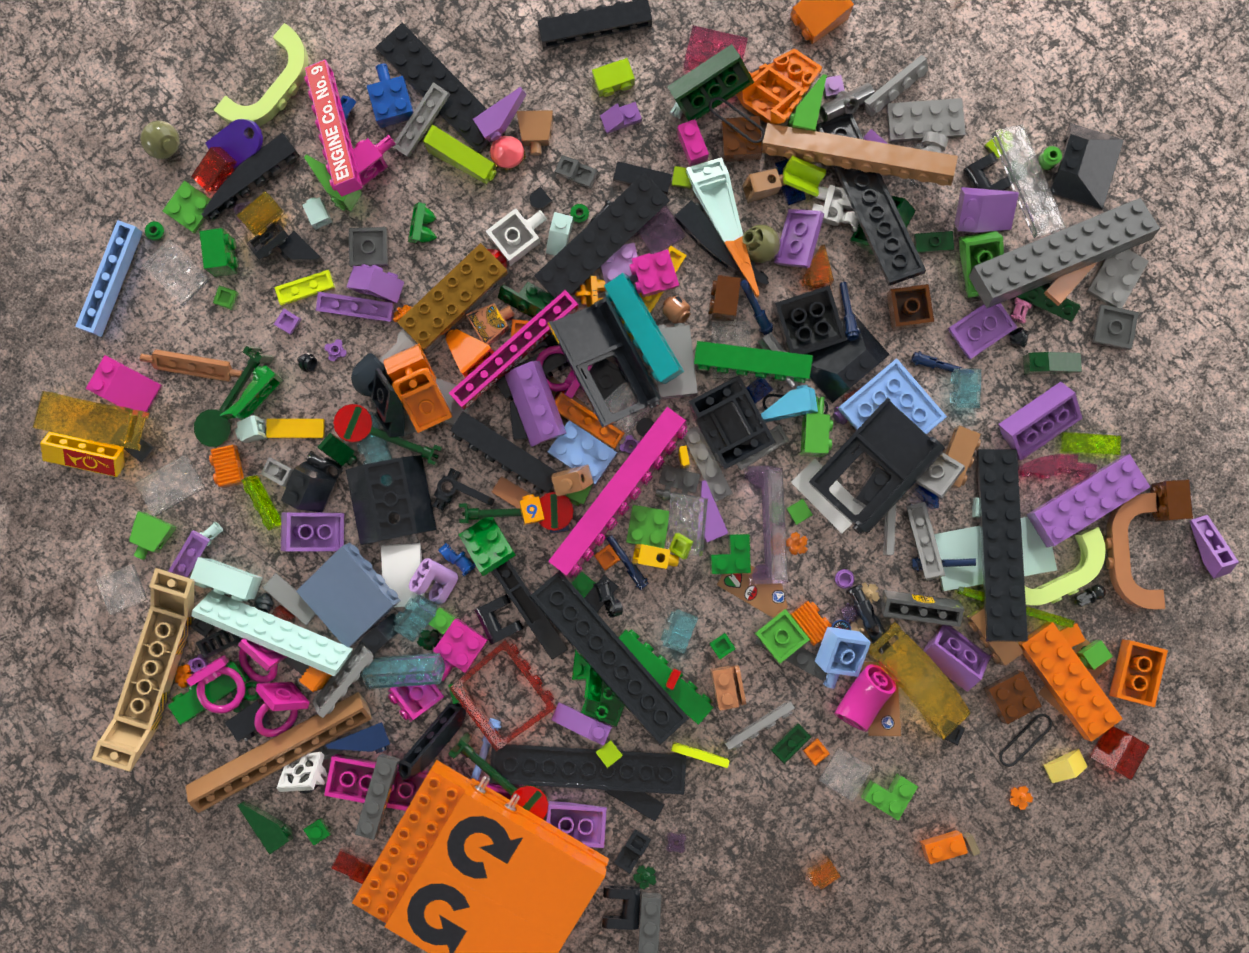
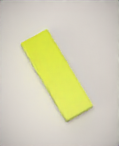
[274,270,335,306]
[671,742,730,768]

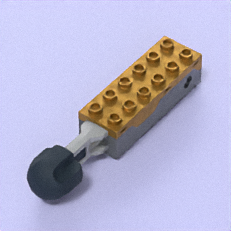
[351,243,509,397]

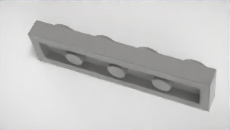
[864,55,929,117]
[393,82,450,157]
[683,426,733,502]
[906,502,945,581]
[724,700,795,750]

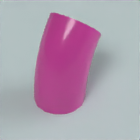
[834,664,896,732]

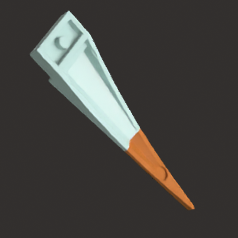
[686,157,759,298]

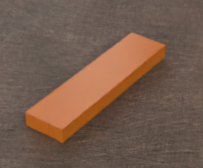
[555,392,625,449]

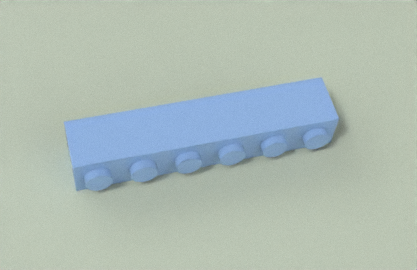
[75,220,143,337]

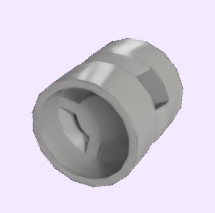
[920,131,949,153]

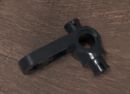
[432,468,495,511]

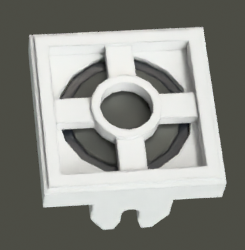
[277,752,327,794]

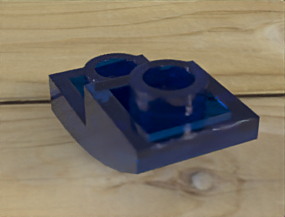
[746,378,774,405]

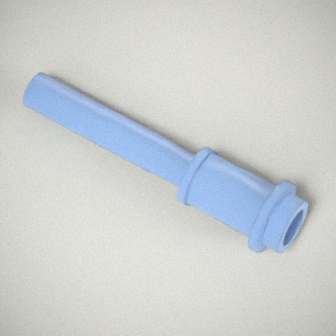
[471,718,501,780]

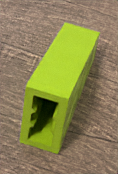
[423,125,497,185]

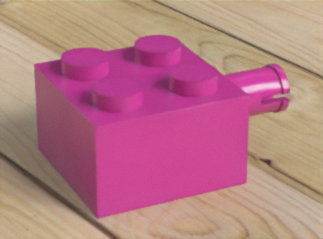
[353,135,396,187]
[433,618,489,681]

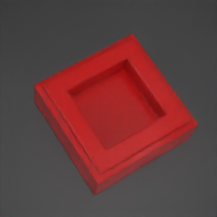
[666,668,681,690]

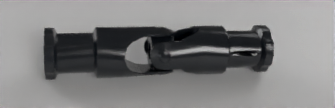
[846,584,897,661]

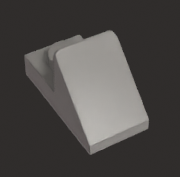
[260,457,294,487]

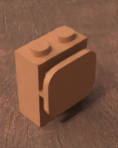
[709,665,746,711]

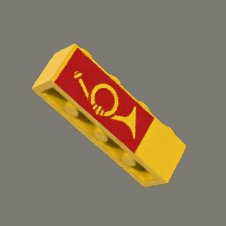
[40,432,125,477]

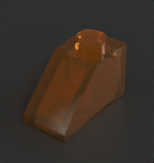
[803,244,834,290]

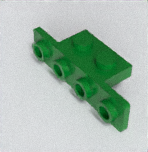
[572,649,602,702]

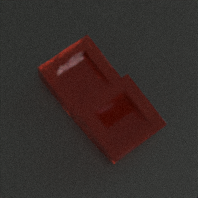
[331,849,373,884]

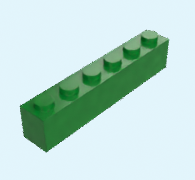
[694,341,813,384]
[618,629,714,725]

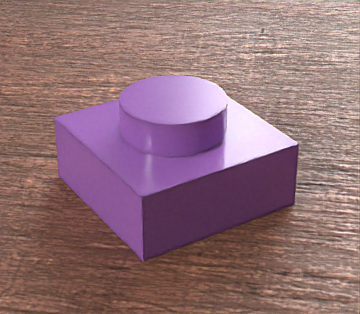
[274,309,301,335]

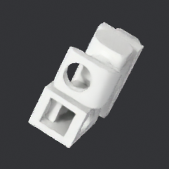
[812,185,859,232]

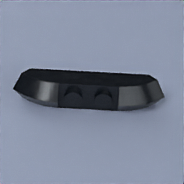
[398,703,467,780]

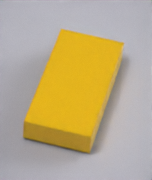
[678,446,690,469]

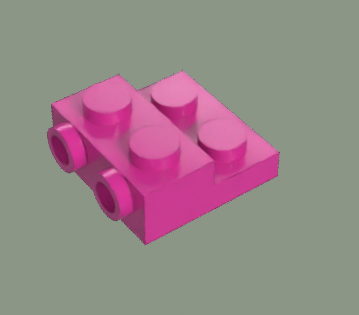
[629,249,679,298]
[388,666,444,722]

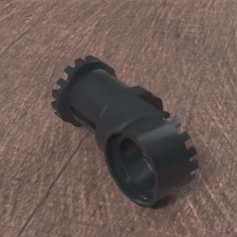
[305,451,343,479]
[593,579,623,618]

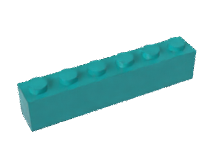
[604,273,684,384]

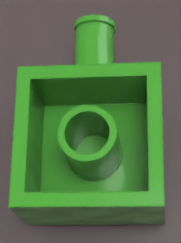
[800,397,833,457]

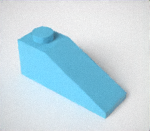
[761,385,818,423]

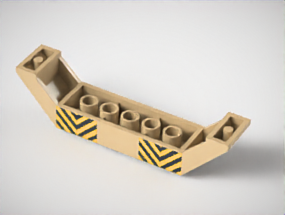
[92,568,194,772]

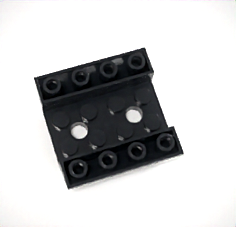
[345,455,437,545]

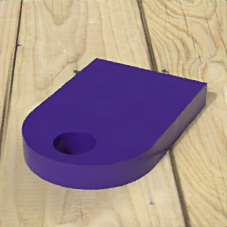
[205,119,263,175]

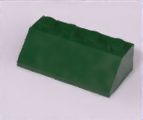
[667,44,754,122]

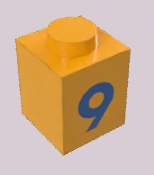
[519,494,544,525]

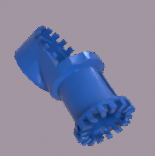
[438,543,476,576]

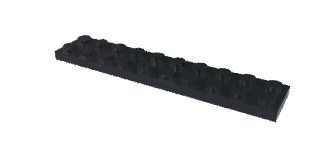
[816,114,926,286]
[977,449,1028,642]
[529,570,689,745]
[489,743,686,795]

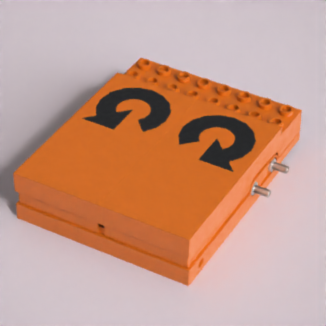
[352,760,609,953]

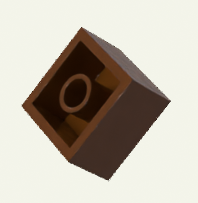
[720,116,762,162]
[708,275,741,323]
[887,284,934,331]
[1150,480,1193,522]
[983,670,1042,725]

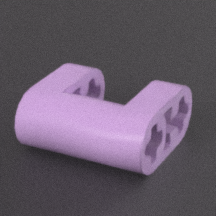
[409,558,458,605]

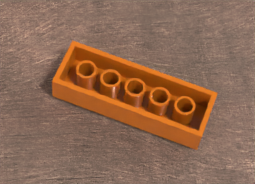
[1017,622,1123,742]

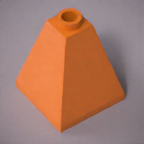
[445,329,494,378]

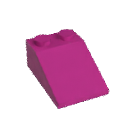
[85,355,162,418]

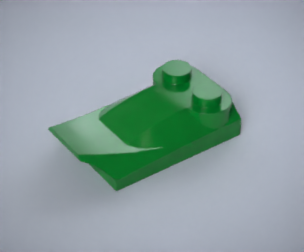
[220,365,284,420]

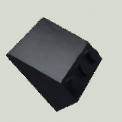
[772,285,846,354]

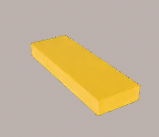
[266,419,325,438]

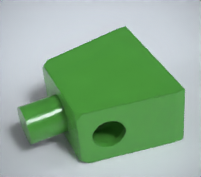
[129,511,177,560]

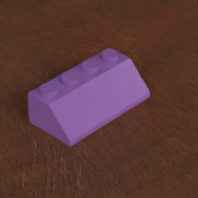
[505,361,567,447]
[998,382,1082,461]

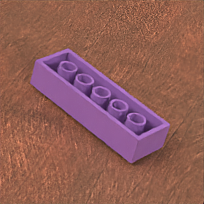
[1026,454,1150,547]

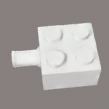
[486,208,547,266]

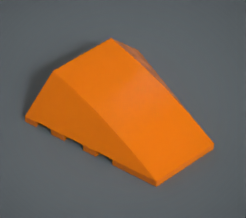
[736,48,822,125]

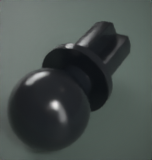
[1075,584,1106,607]

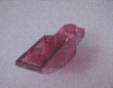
[1018,454,1097,479]

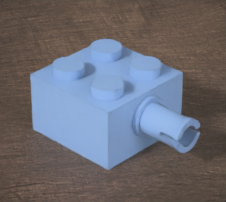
[815,627,871,689]

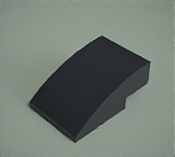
[370,368,405,438]

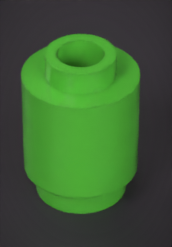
[1038,146,1062,170]

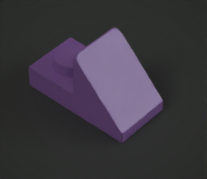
[600,102,642,134]

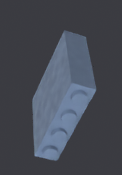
[296,543,401,648]

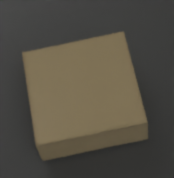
[962,832,980,856]

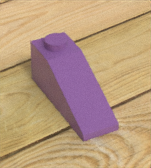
[473,87,527,142]
[697,480,728,543]
[1190,515,1239,579]
[551,702,612,746]

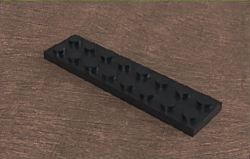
[375,22,493,154]
[534,172,670,299]

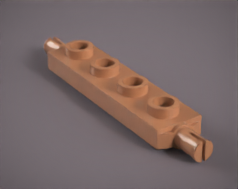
[140,349,243,382]

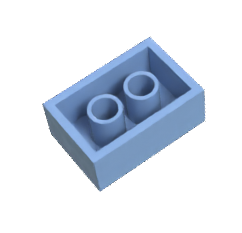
[548,420,617,486]

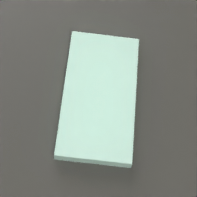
[934,517,1057,591]

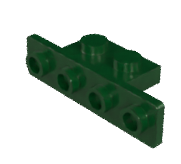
[498,282,554,318]
[1016,283,1081,322]

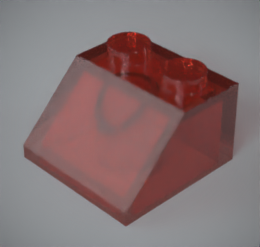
[1090,726,1150,780]

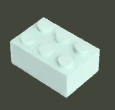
[190,557,263,602]

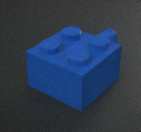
[366,63,414,128]

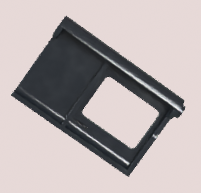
[548,297,662,428]
[809,397,946,535]

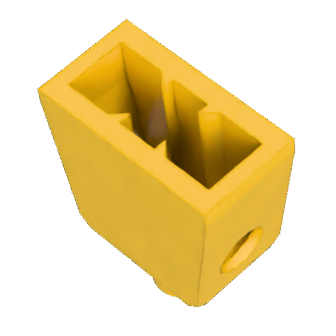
[632,544,679,569]

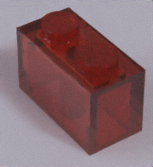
[191,147,237,192]

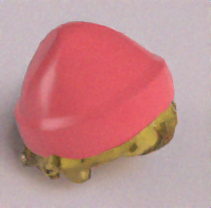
[490,136,526,170]

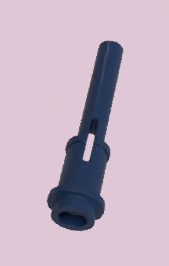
[740,280,773,335]
[839,282,860,340]
[911,351,973,377]
[606,535,649,590]
[913,557,976,572]

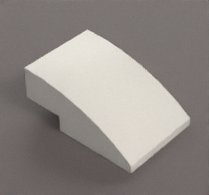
[381,543,425,607]

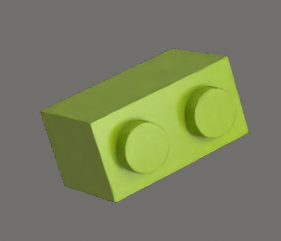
[592,58,635,97]

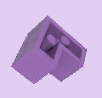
[347,264,404,303]

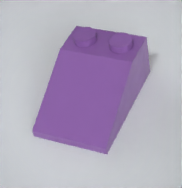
[954,187,1019,232]
[281,512,344,552]
[546,801,607,848]

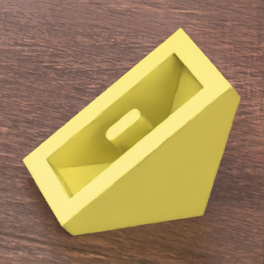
[1043,749,1088,783]

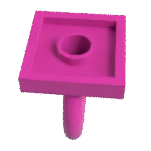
[536,345,592,399]
[238,639,287,683]
[186,654,245,713]
[254,682,310,737]

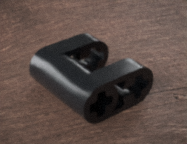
[963,152,1013,191]
[474,594,524,645]
[602,885,641,930]

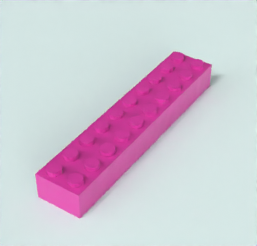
[548,407,688,579]
[324,754,511,811]

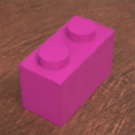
[677,119,709,167]

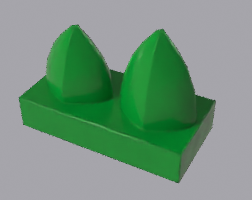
[408,202,437,244]

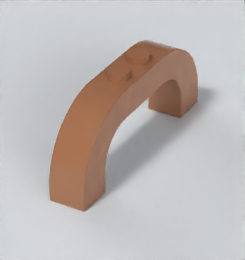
[1104,493,1165,609]

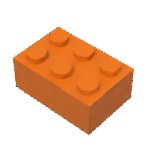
[1109,639,1168,707]

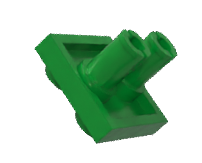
[581,680,625,727]

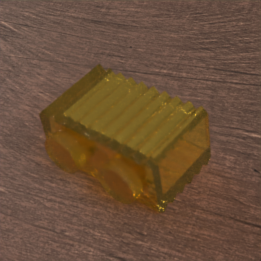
[236,191,284,236]

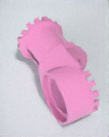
[1010,297,1032,324]

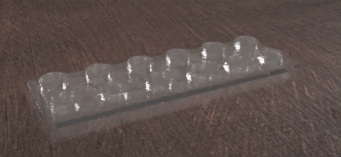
[991,124,1066,238]

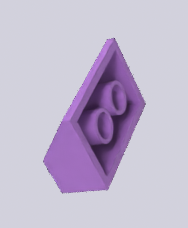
[921,624,991,692]

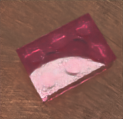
[683,25,748,71]

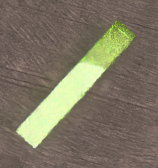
[957,586,1075,628]

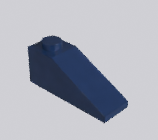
[325,722,390,754]

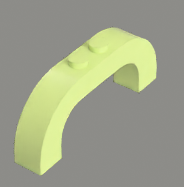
[214,23,308,126]
[1025,527,1105,605]

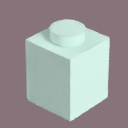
[302,197,332,230]

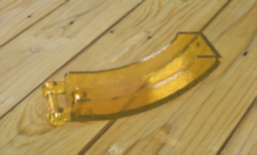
[32,391,150,451]
[868,622,971,740]

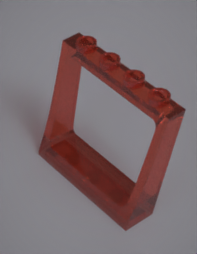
[449,639,556,752]

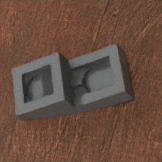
[554,155,599,189]

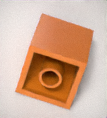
[791,0,854,44]

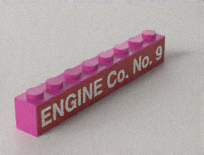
[304,60,363,197]
[449,290,579,410]

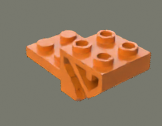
[383,344,453,433]

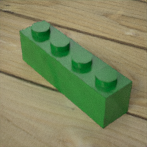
[168,660,251,725]

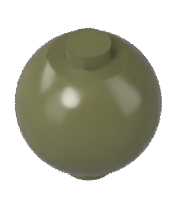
[140,120,180,159]
[742,225,780,263]

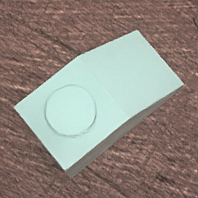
[546,212,574,256]
[235,415,267,443]

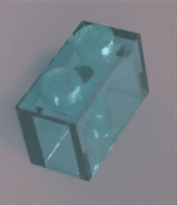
[950,368,982,408]
[394,594,437,642]
[660,609,698,654]

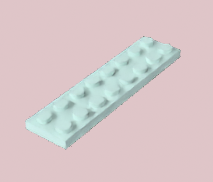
[191,590,352,676]

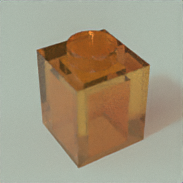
[808,857,841,890]

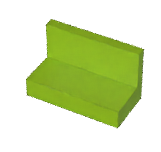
[783,155,826,197]

